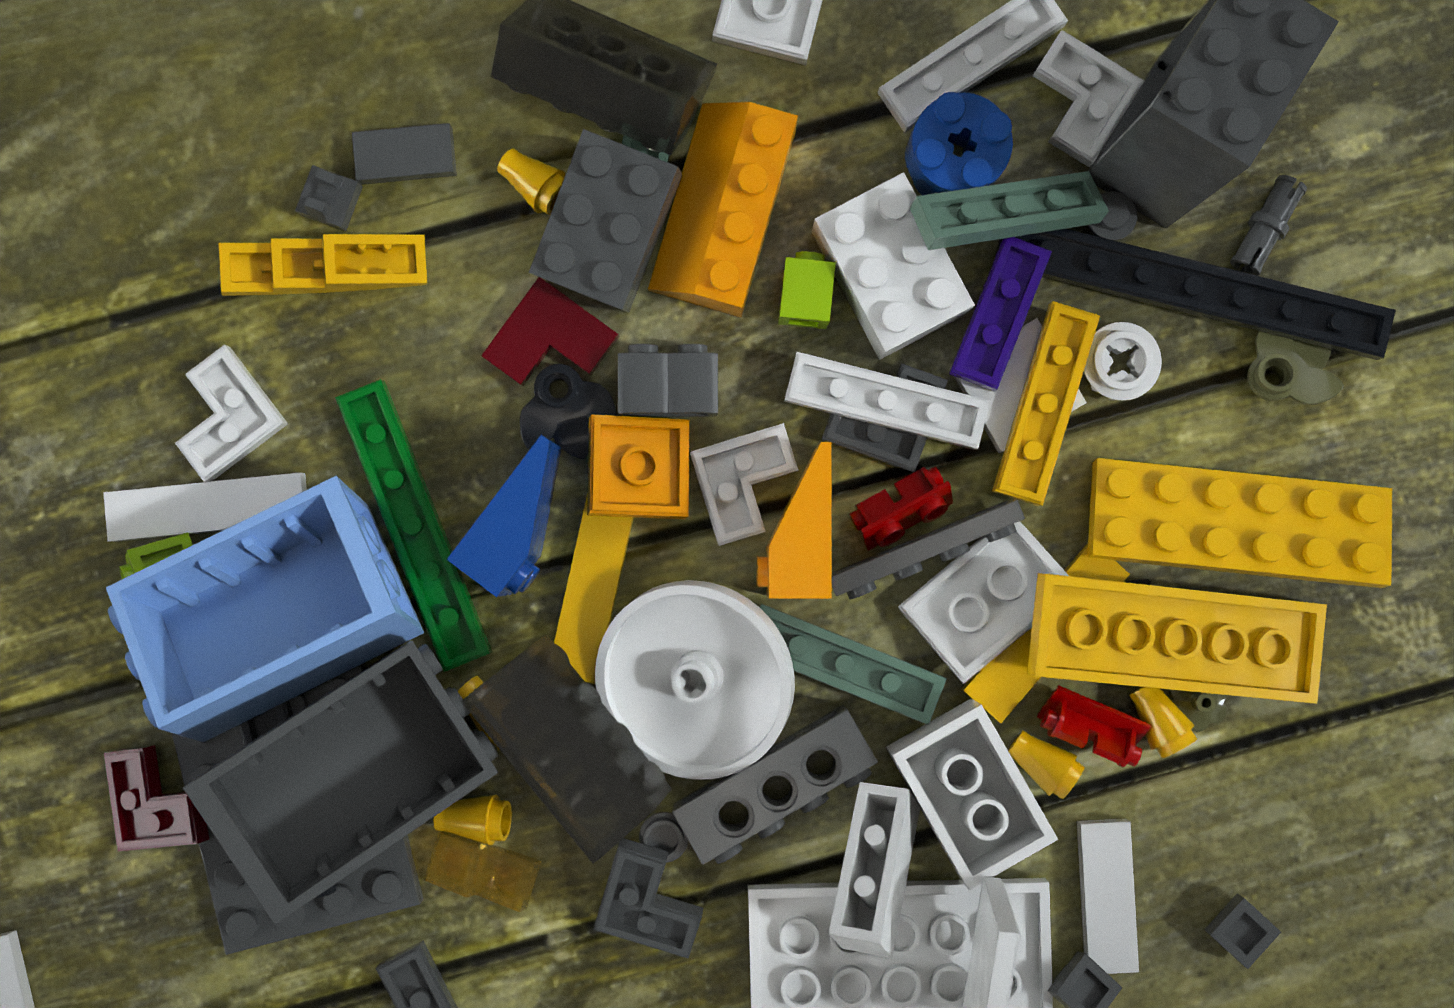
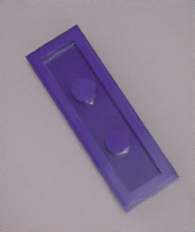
[949,237,1052,392]

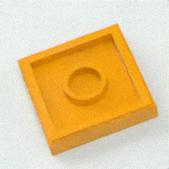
[587,414,689,519]

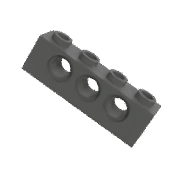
[672,704,878,865]

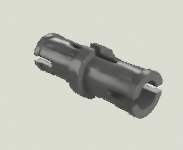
[1230,175,1307,276]

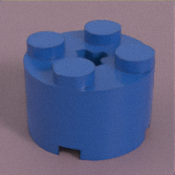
[905,92,1013,195]

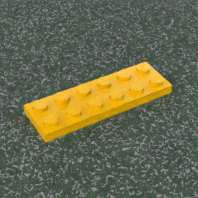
[1088,458,1392,588]
[1027,573,1327,704]

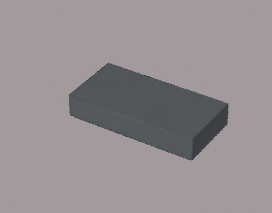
[352,123,457,185]

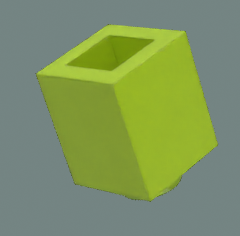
[778,251,836,329]

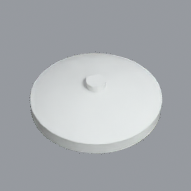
[595,580,795,780]

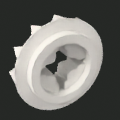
[1083,322,1162,401]

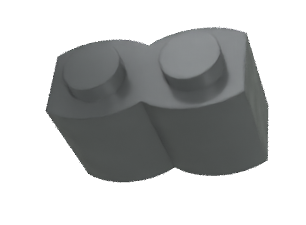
[618,344,718,417]

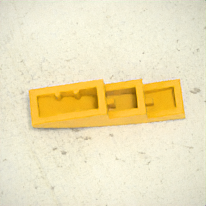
[219,234,427,296]

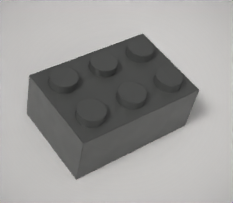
[529,129,683,312]

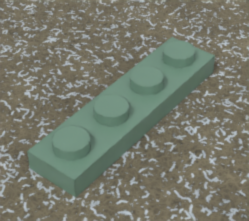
[910,171,1109,250]
[760,603,947,725]

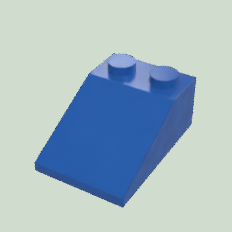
[447,434,562,597]

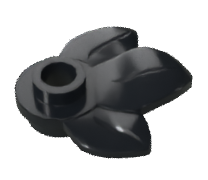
[520,364,616,459]

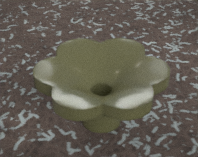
[1169,689,1227,732]

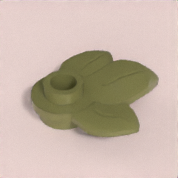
[1247,331,1344,405]

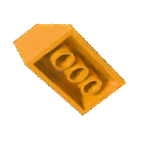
[648,102,798,318]

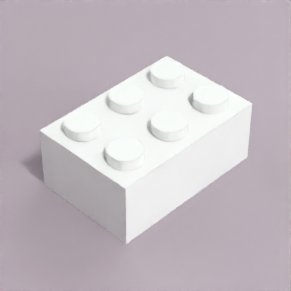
[811,172,975,360]
[886,698,1058,890]

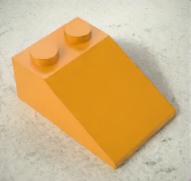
[756,442,832,599]

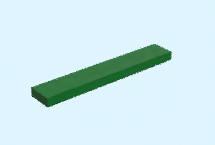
[335,379,492,672]

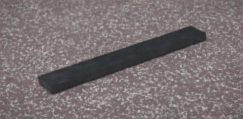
[995,229,1396,360]

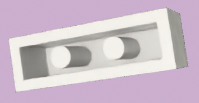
[829,782,920,958]

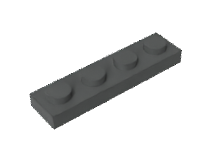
[832,498,1025,600]

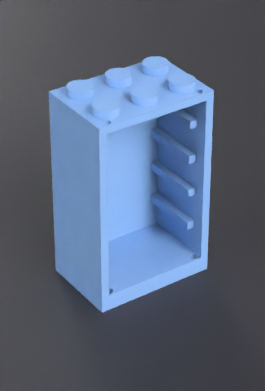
[106,476,424,742]

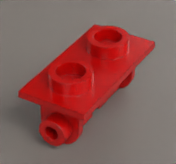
[849,466,953,551]
[1037,685,1151,767]

